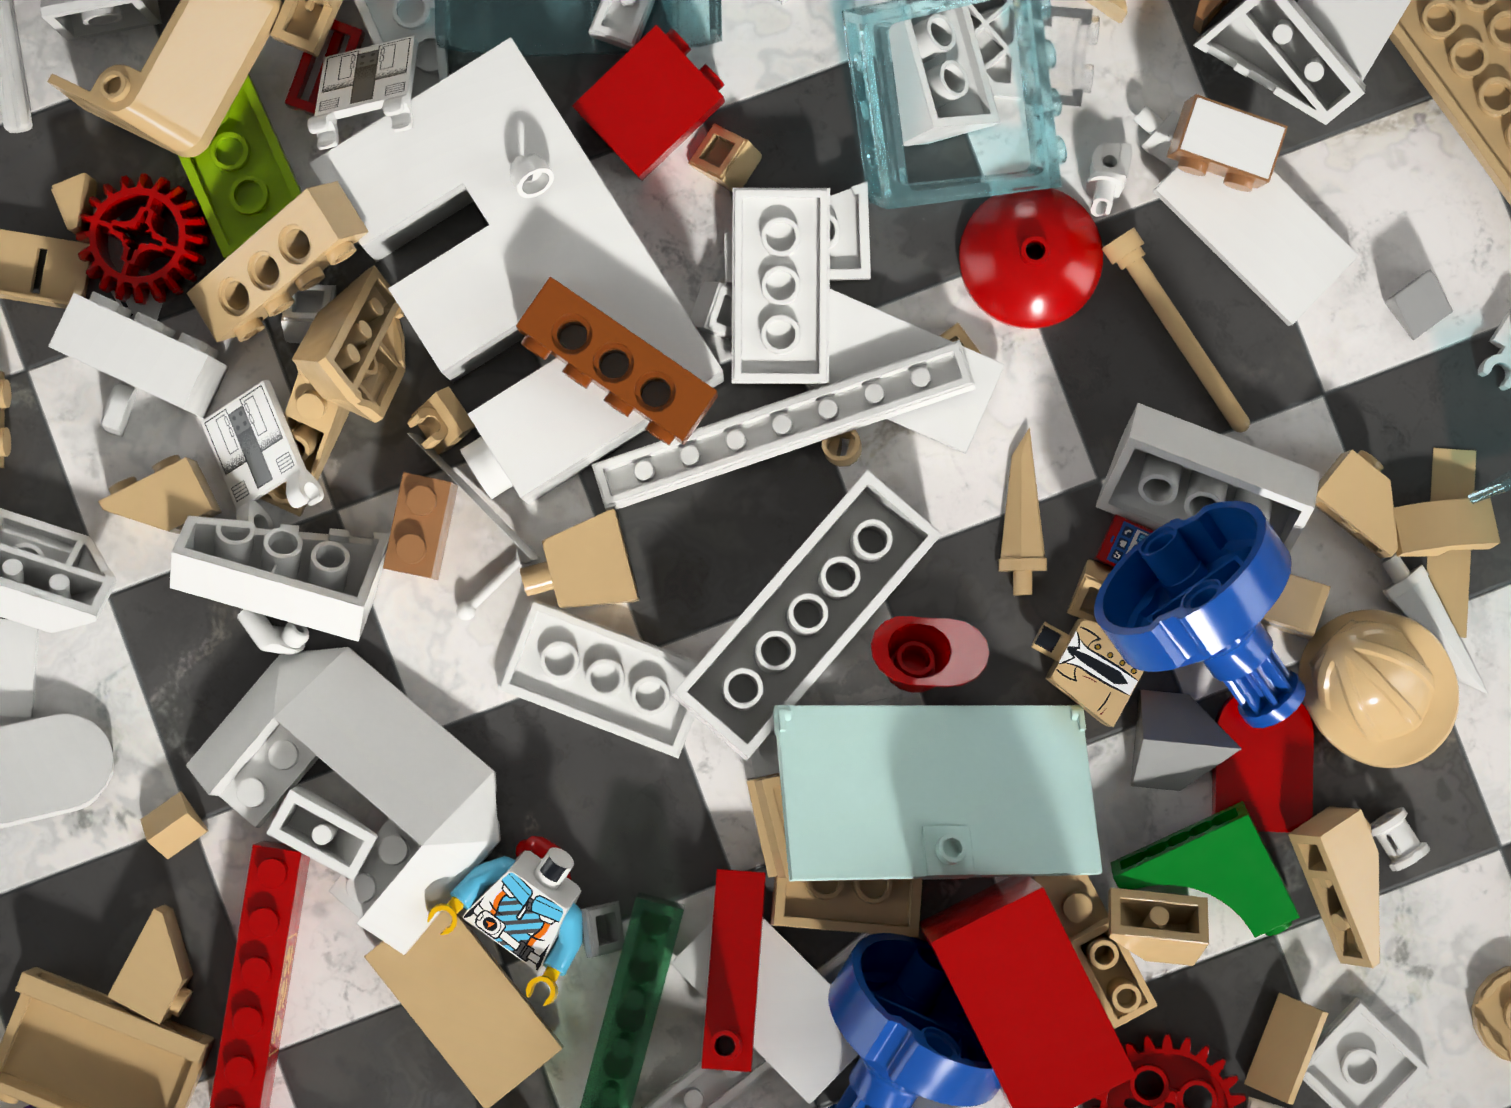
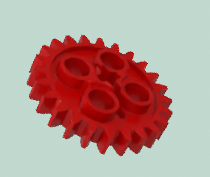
[1091,1033,1246,1108]

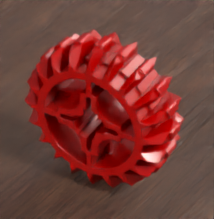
[75,173,210,305]

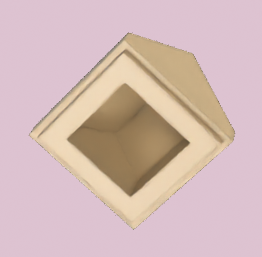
[140,791,209,859]

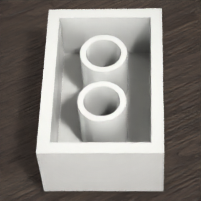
[48,291,229,419]

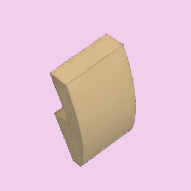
[1394,497,1501,557]

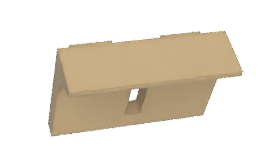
[0,229,92,309]

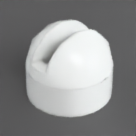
[510,153,554,198]

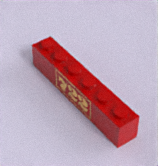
[210,841,310,1108]

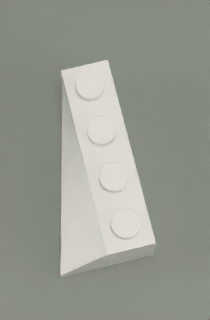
[170,516,390,642]

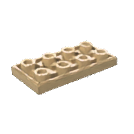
[364,910,564,1108]

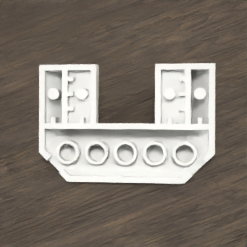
[186,647,501,955]

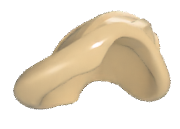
[1298,609,1459,768]

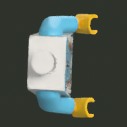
[427,847,583,1006]

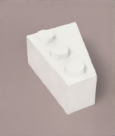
[1193,0,1366,125]

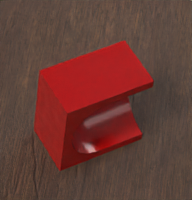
[919,876,1137,1108]

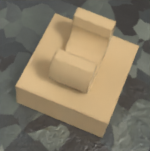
[407,386,475,455]

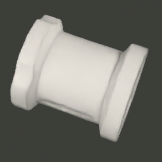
[1370,807,1430,871]

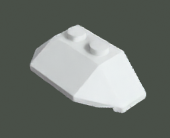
[0,508,116,633]

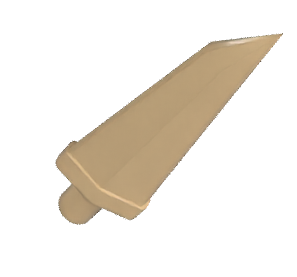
[998,427,1047,596]

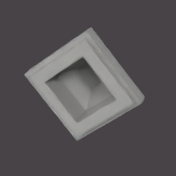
[581,901,625,958]

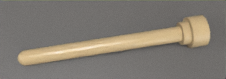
[1102,228,1250,433]

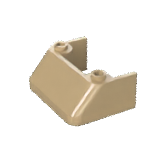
[47,0,283,158]

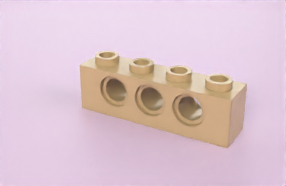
[187,181,369,342]

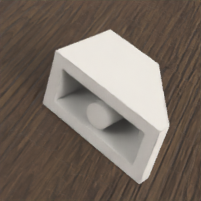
[266,785,378,881]

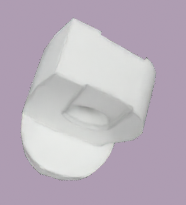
[1086,143,1132,217]

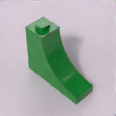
[1110,801,1300,938]

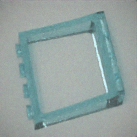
[842,0,1067,209]

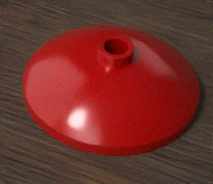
[959,185,1103,329]

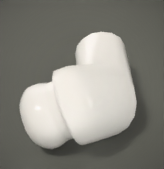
[237,609,309,656]

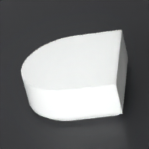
[100,383,137,437]

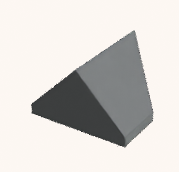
[1131,690,1242,791]

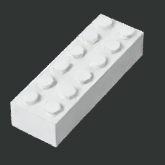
[672,470,942,760]

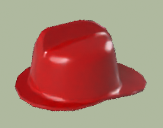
[871,616,989,693]

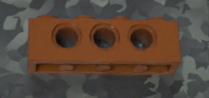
[516,276,718,446]

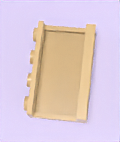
[0,967,216,1108]

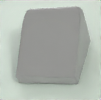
[1385,269,1453,340]

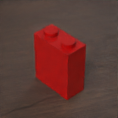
[572,24,725,181]

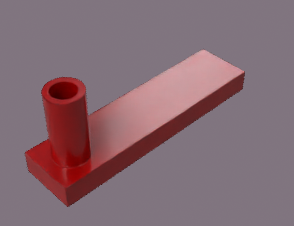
[701,869,766,1072]

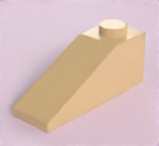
[1288,807,1380,968]

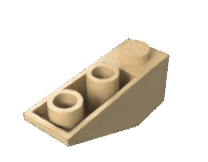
[260,373,350,517]

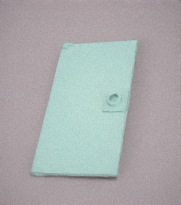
[773,705,1103,881]

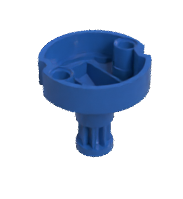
[1094,501,1306,728]
[828,933,1001,1108]

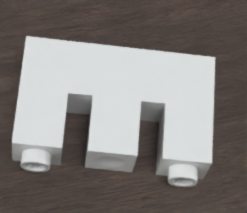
[309,37,724,504]

